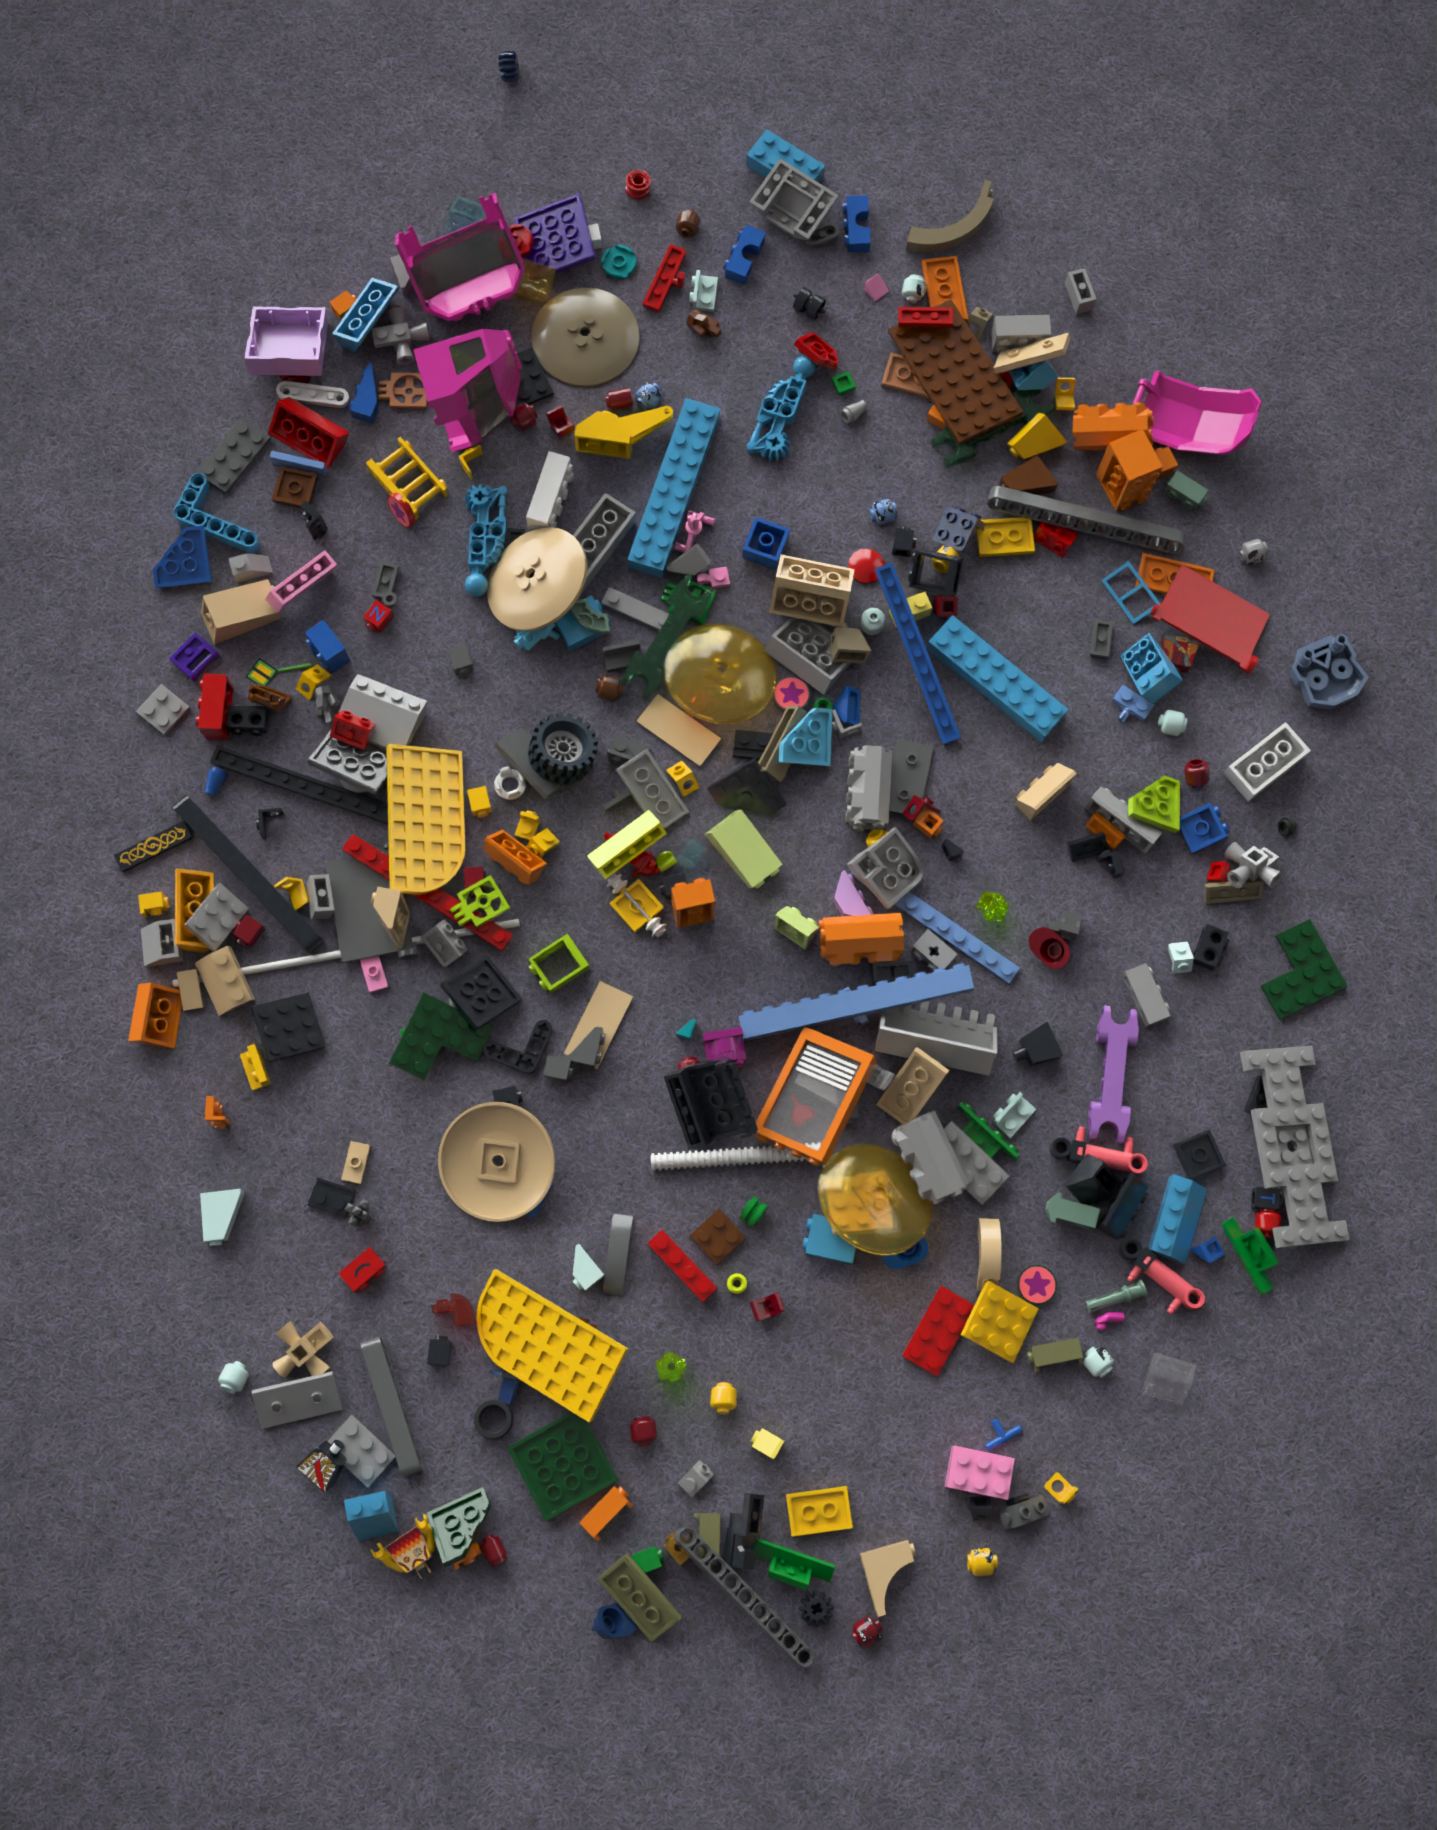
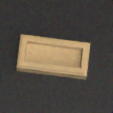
[177,969,204,1011]

